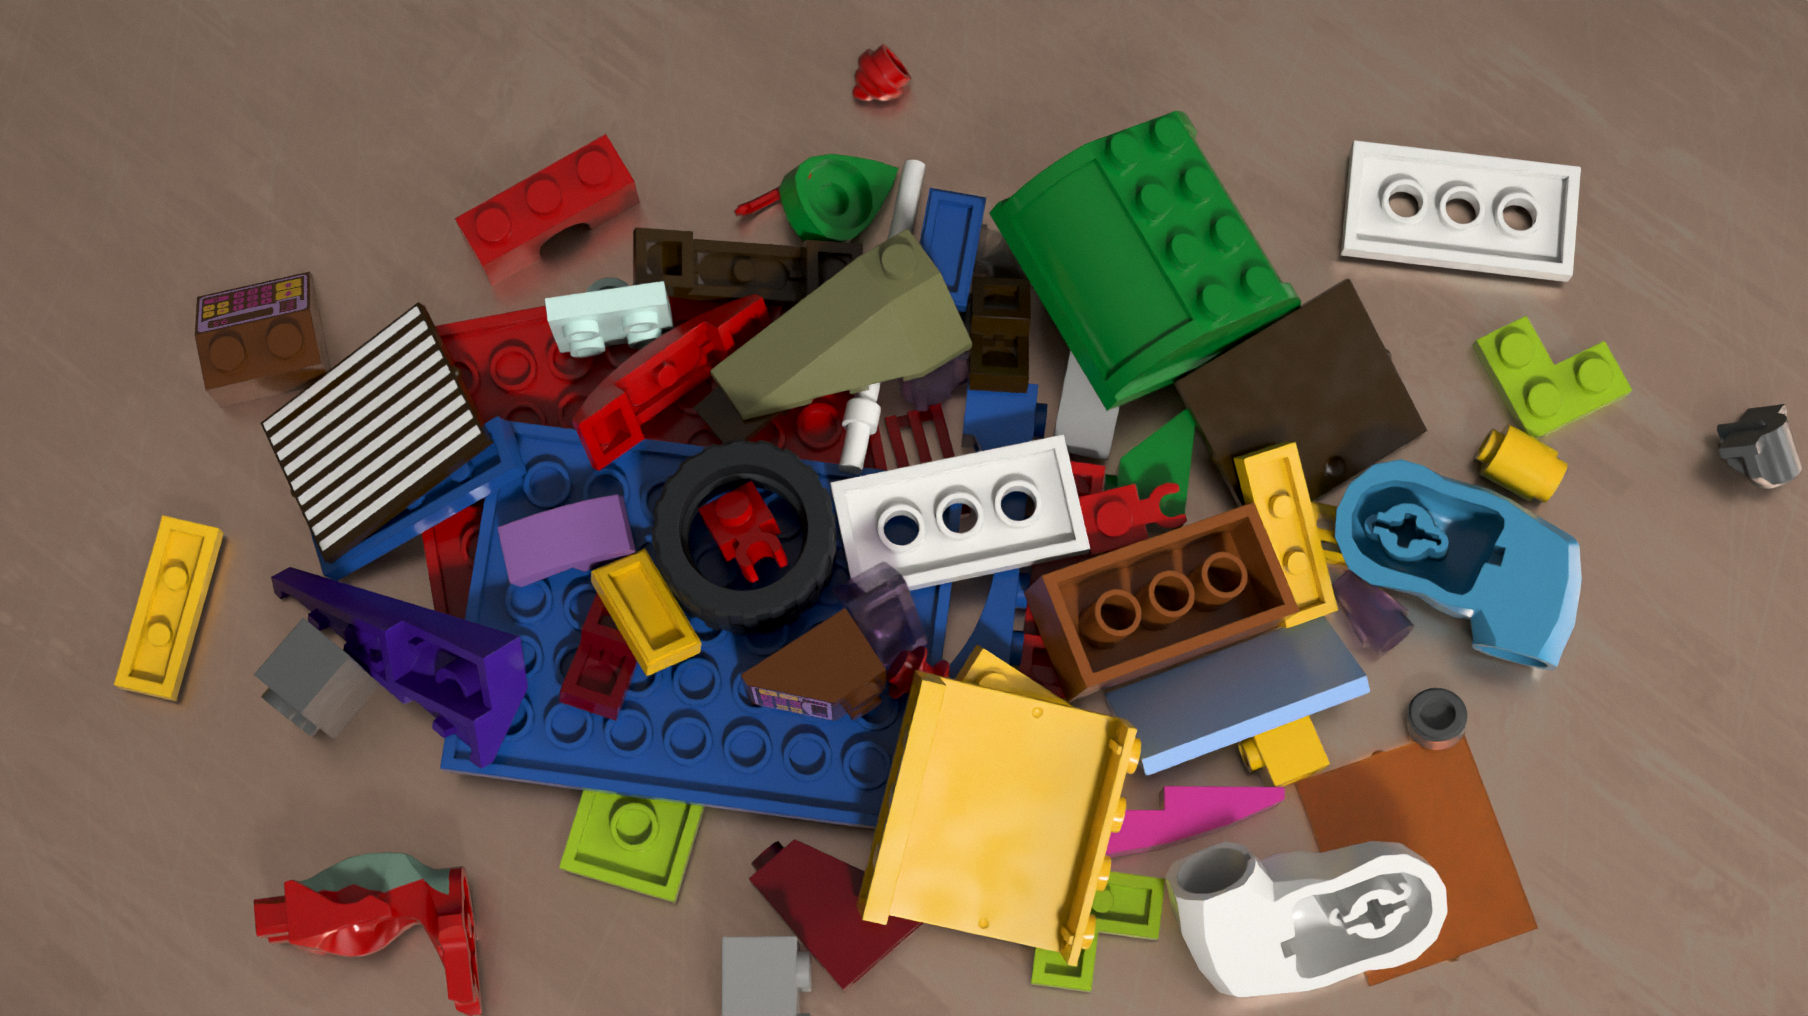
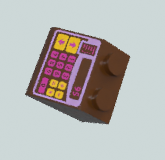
[195,271,331,408]
[741,608,886,721]

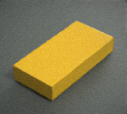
[591,548,702,677]

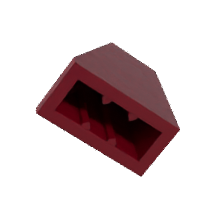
[748,839,924,993]

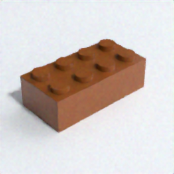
[1024,502,1299,703]

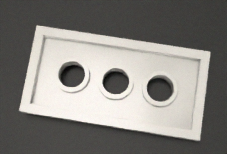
[1341,140,1581,282]
[830,434,1090,602]

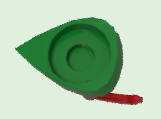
[734,154,899,243]

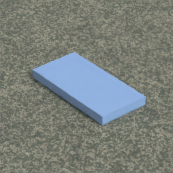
[1105,616,1370,776]

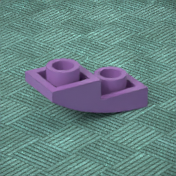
[497,494,636,587]

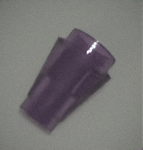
[1332,570,1414,656]

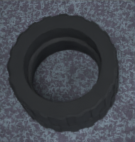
[651,439,837,636]

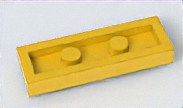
[1234,441,1338,628]
[114,515,224,702]

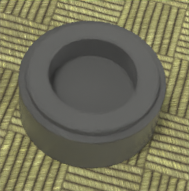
[1406,688,1468,750]

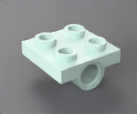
[545,277,674,358]

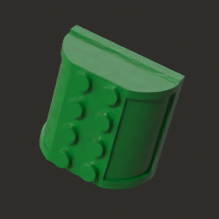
[989,111,1301,411]

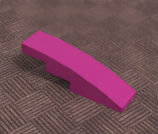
[1105,786,1285,859]

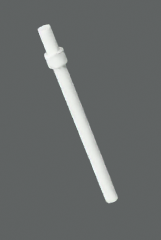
[839,160,926,474]

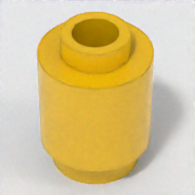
[1475,424,1568,503]

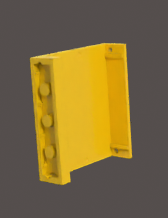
[856,670,1141,967]

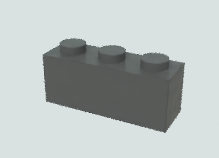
[254,618,380,739]

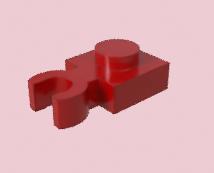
[698,481,787,583]
[1078,483,1187,556]

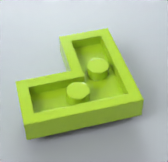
[1472,315,1633,440]
[1030,871,1165,992]

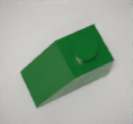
[1102,409,1195,534]

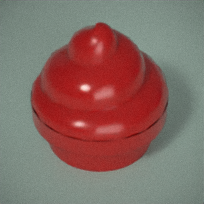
[852,44,911,101]

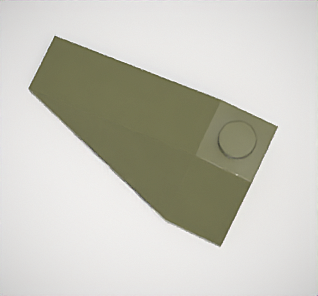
[710,228,972,420]

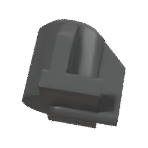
[1717,404,1802,489]

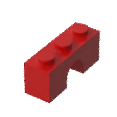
[454,134,640,286]

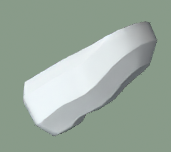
[1165,841,1448,997]

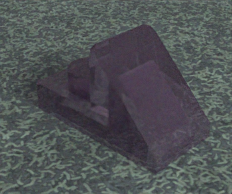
[833,562,928,667]

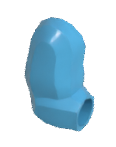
[1335,459,1582,671]

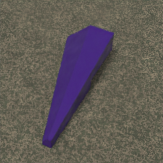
[271,567,528,769]

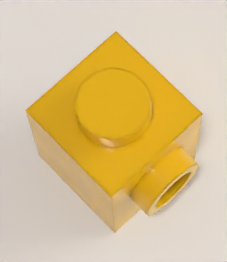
[1237,715,1330,787]

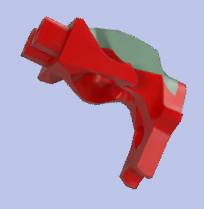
[254,852,483,1016]

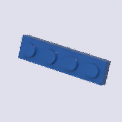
[310,416,527,581]

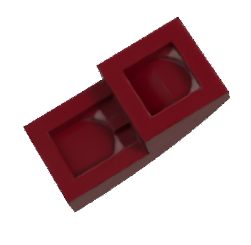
[559,593,638,721]

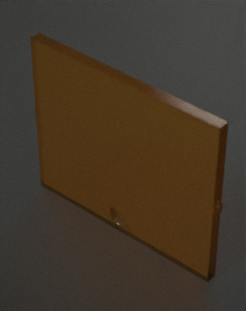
[1294,734,1538,987]

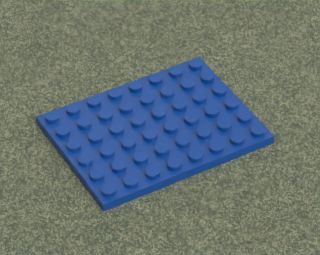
[440,421,963,829]

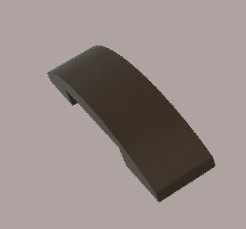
[633,227,863,306]

